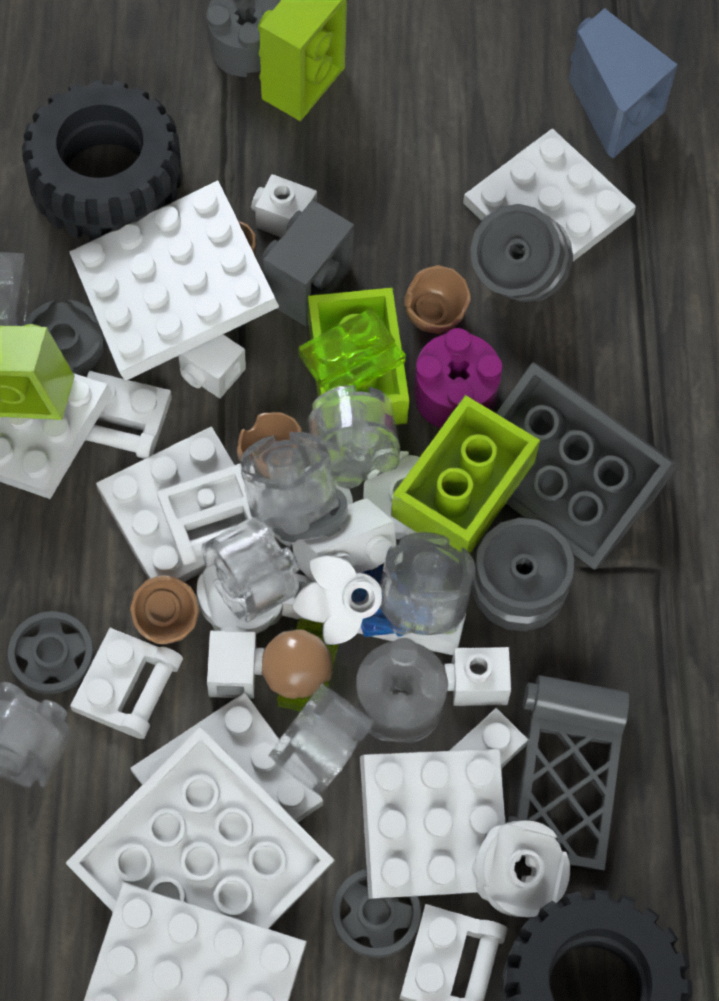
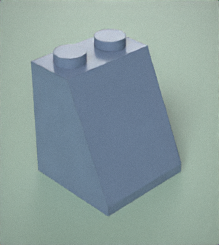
[568,8,678,158]

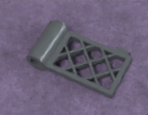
[506,675,629,872]

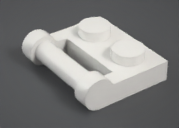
[86,371,172,459]
[157,464,268,567]
[70,628,183,739]
[400,904,507,1001]

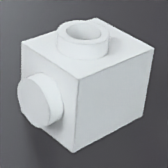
[251,174,317,237]
[178,334,246,398]
[207,626,265,699]
[444,647,511,706]

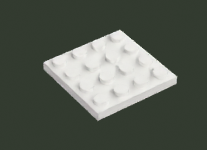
[69,181,279,381]
[66,727,335,929]
[84,883,307,1001]

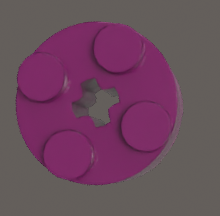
[414,328,502,428]

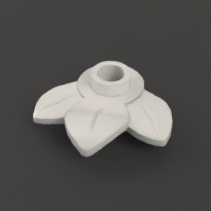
[292,555,382,645]

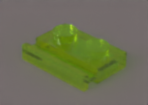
[299,308,406,403]

